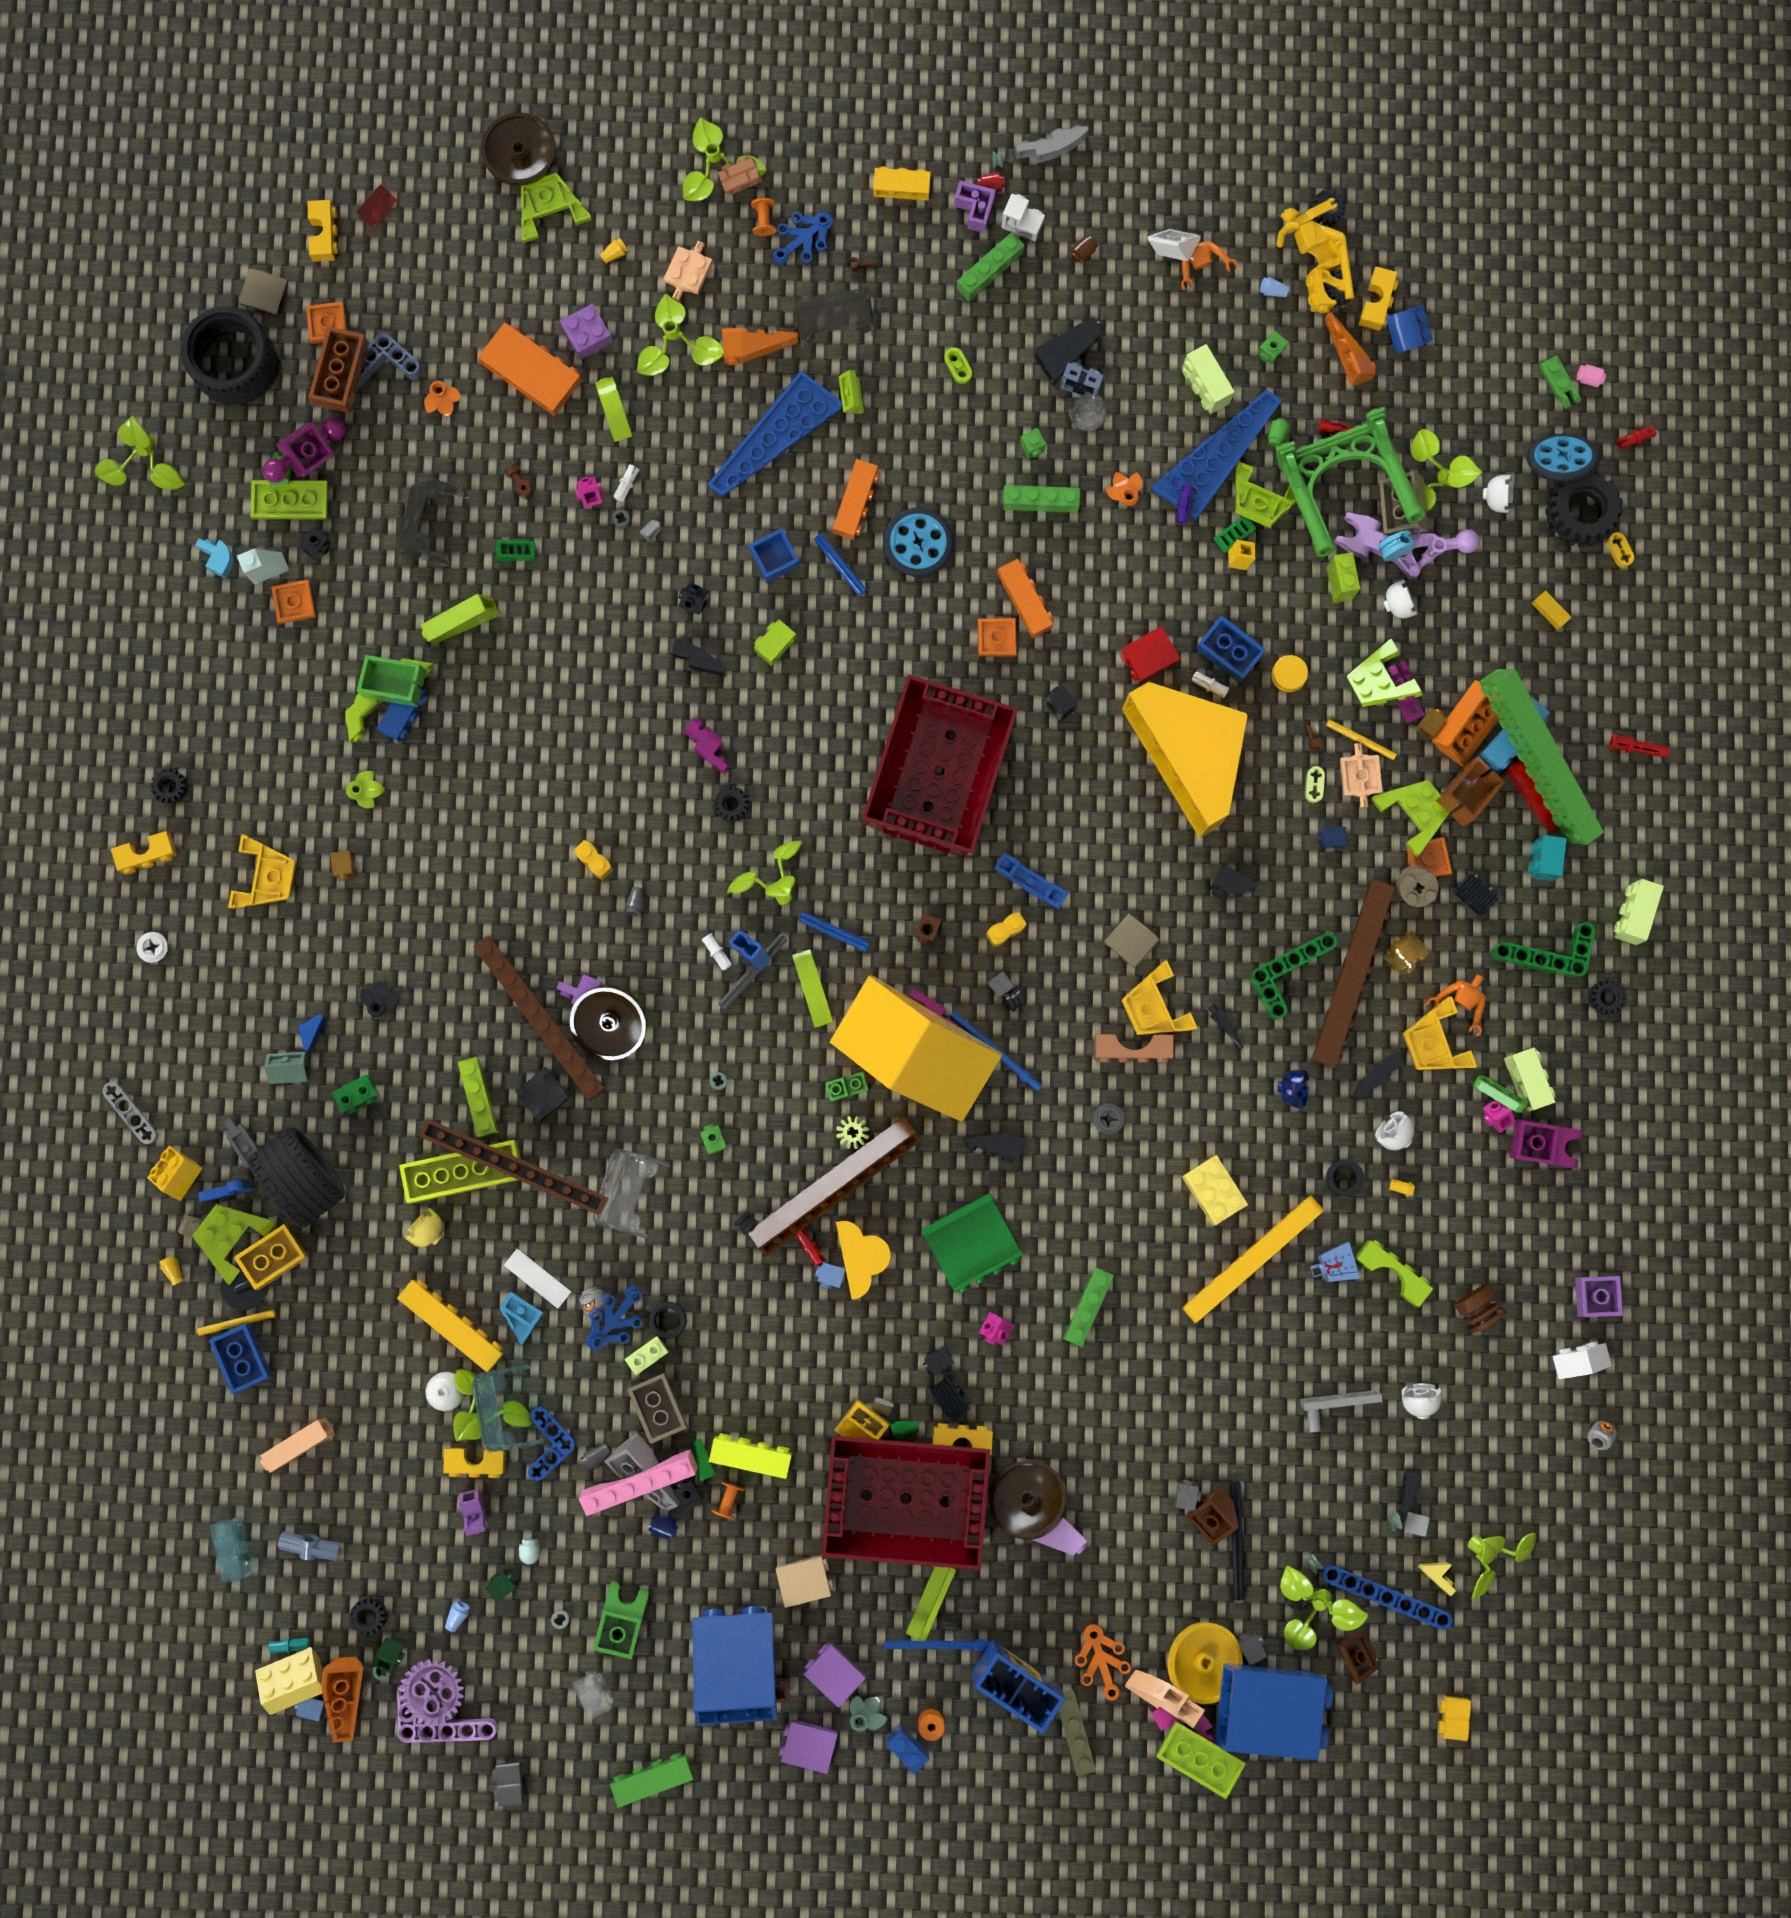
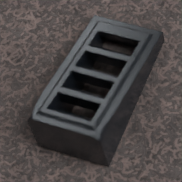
[1399,1470,1422,1514]

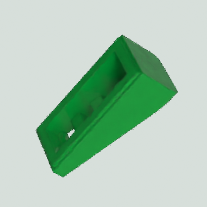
[1213,516,1256,554]
[495,540,535,562]
[692,1439,715,1482]

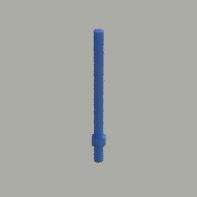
[950,1011,1042,1091]
[884,1639,998,1651]

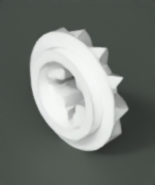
[137,932,168,963]

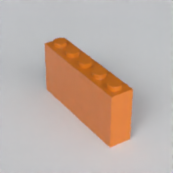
[478,322,582,416]

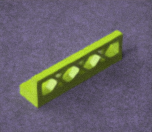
[906,1566,956,1641]

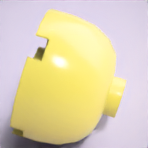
[404,1208,443,1247]

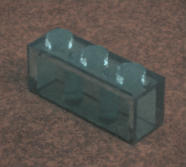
[209,1517,251,1584]

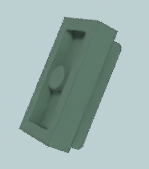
[264,1052,307,1084]

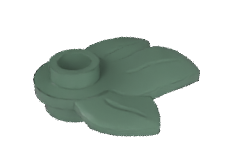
[850,1696,887,1732]

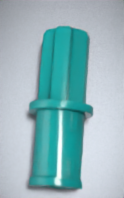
[268,1638,310,1654]

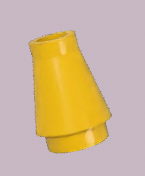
[600,238,628,264]
[159,1255,183,1285]

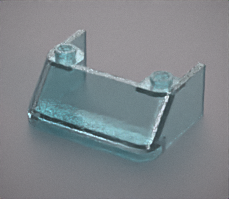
[472,1364,543,1452]

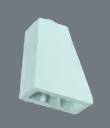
[237,548,289,585]

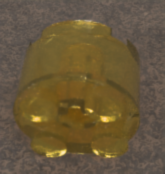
[1383,931,1429,974]

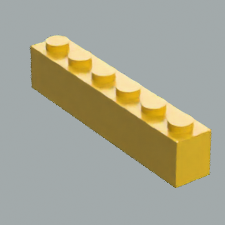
[397,1279,505,1372]

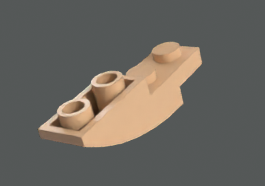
[1125,1670,1205,1729]

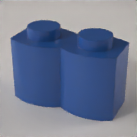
[729,931,772,970]

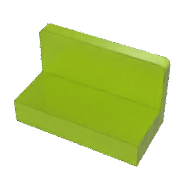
[839,370,864,414]

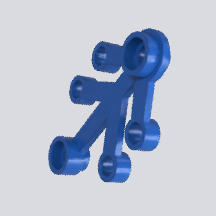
[773,212,833,265]
[586,1286,642,1350]

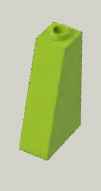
[421,594,500,644]

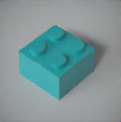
[1528,835,1567,881]

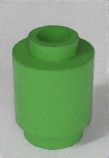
[1268,418,1290,447]

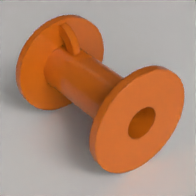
[751,198,777,236]
[711,1481,746,1520]
[918,1709,945,1741]

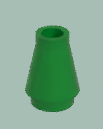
[889,1421,919,1440]

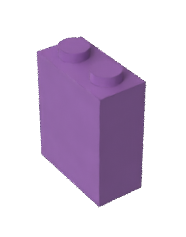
[804,1642,866,1708]
[779,1719,838,1774]

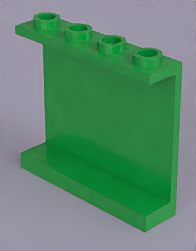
[921,1193,1023,1293]

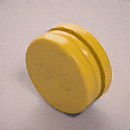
[1271,655,1308,692]

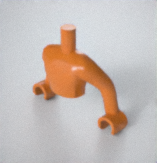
[1181,233,1238,291]
[1426,974,1486,1036]

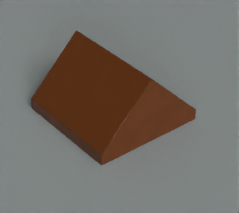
[1335,1631,1380,1684]

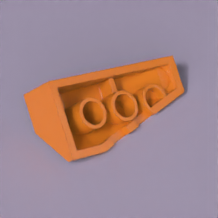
[1325,312,1376,387]
[722,328,799,365]
[321,1657,363,1742]

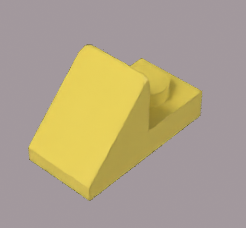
[1418,1563,1456,1596]

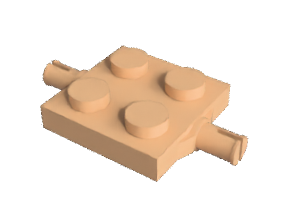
[664,241,713,301]
[1340,743,1382,808]

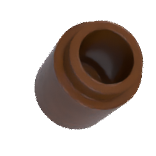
[1070,235,1098,263]

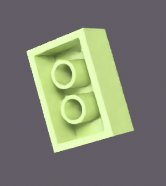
[1182,344,1235,415]
[1614,879,1664,945]
[1504,1048,1556,1112]

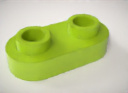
[945,348,972,384]

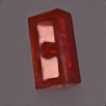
[357,184,397,228]

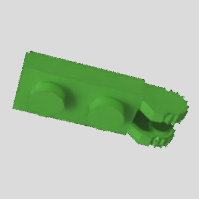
[1539,355,1581,408]

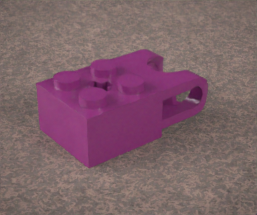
[1509,1120,1583,1168]

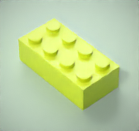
[709,1433,792,1479]

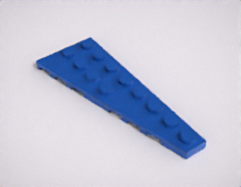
[707,371,843,498]
[1151,390,1282,520]

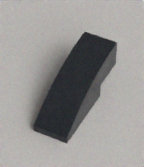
[672,639,727,677]
[1352,1051,1405,1098]

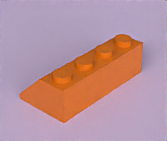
[1432,680,1499,767]

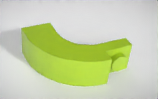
[595,377,632,442]

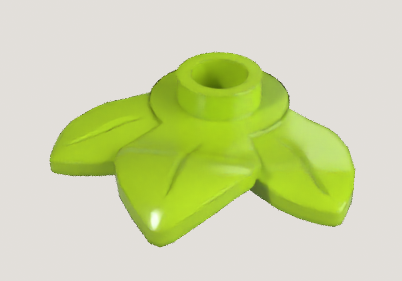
[346,771,385,808]

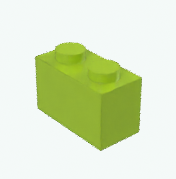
[754,620,797,666]

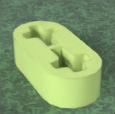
[1305,766,1325,803]

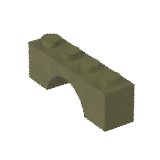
[1058,1689,1096,1777]

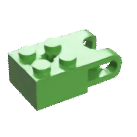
[593,1581,648,1659]

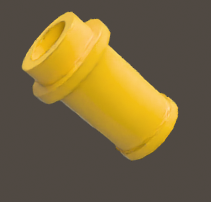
[1389,1178,1415,1197]

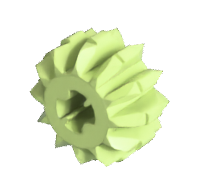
[837,1116,869,1149]

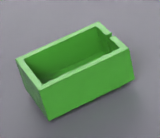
[357,655,426,707]

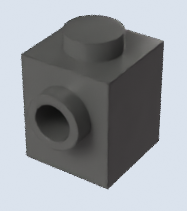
[1237,1632,1267,1665]

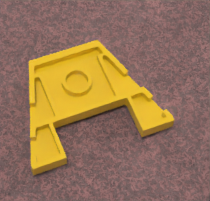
[228,835,297,909]
[1121,960,1197,1035]
[1403,996,1477,1070]

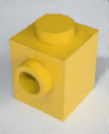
[1228,540,1255,570]

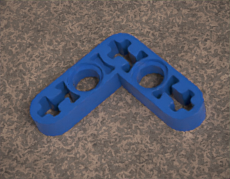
[198,1179,255,1203]
[528,1407,576,1481]

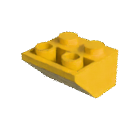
[148,1145,203,1201]
[834,1399,889,1440]

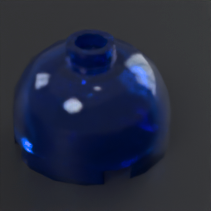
[1277,1070,1309,1108]

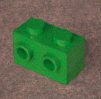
[332,1074,380,1115]

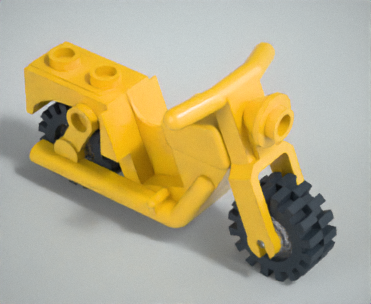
[1276,189,1357,313]

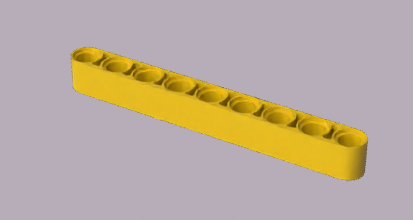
[1182,1195,1324,1323]

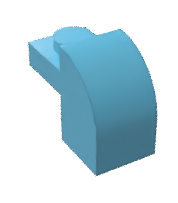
[196,539,234,579]

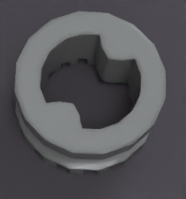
[551,1610,570,1629]

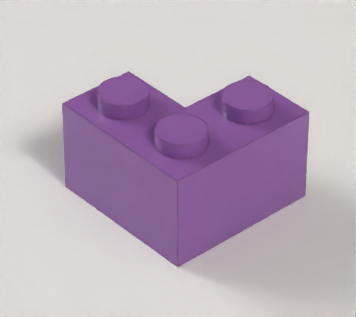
[954,181,996,233]

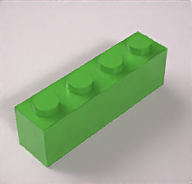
[957,232,1024,302]
[1003,485,1080,513]
[1063,1267,1114,1347]
[610,1752,694,1808]

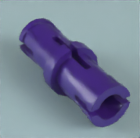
[1176,484,1194,524]

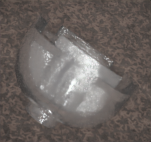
[1069,394,1107,432]

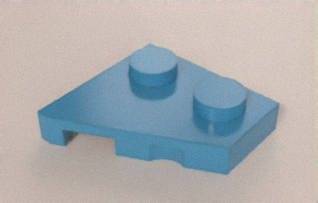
[500,1292,543,1345]

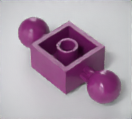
[262,417,346,483]

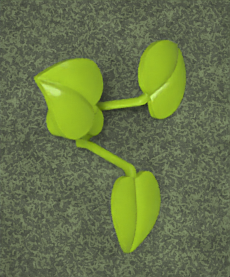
[683,118,767,202]
[637,294,724,376]
[95,416,186,490]
[1411,429,1483,512]
[727,840,803,905]
[453,1369,533,1441]
[1468,1533,1536,1599]
[1280,1566,1368,1650]

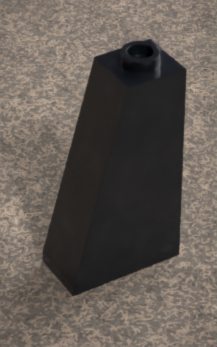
[1034,317,1103,386]

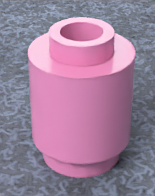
[1576,364,1606,387]

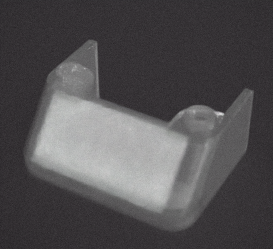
[593,1148,670,1239]

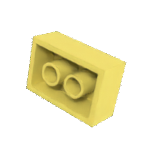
[1181,1155,1248,1226]
[255,1647,323,1715]

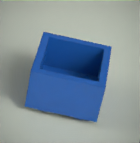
[748,528,800,584]

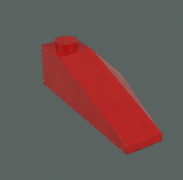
[1505,760,1558,834]

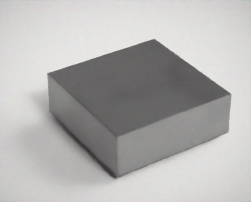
[988,972,1014,998]

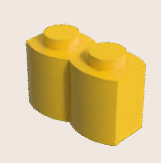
[574,840,613,880]
[986,912,1027,947]
[1438,1696,1471,1741]

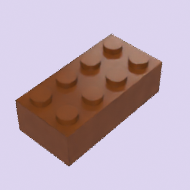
[308,326,369,413]

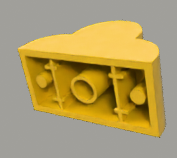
[836,1221,890,1300]

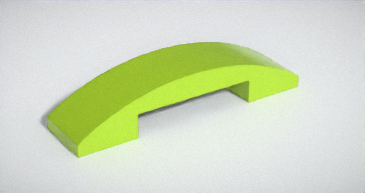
[792,950,833,1028]

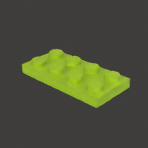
[250,480,328,520]
[1156,1721,1246,1799]

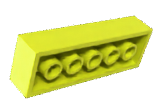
[399,1140,521,1204]

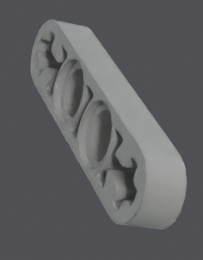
[103,1082,158,1144]

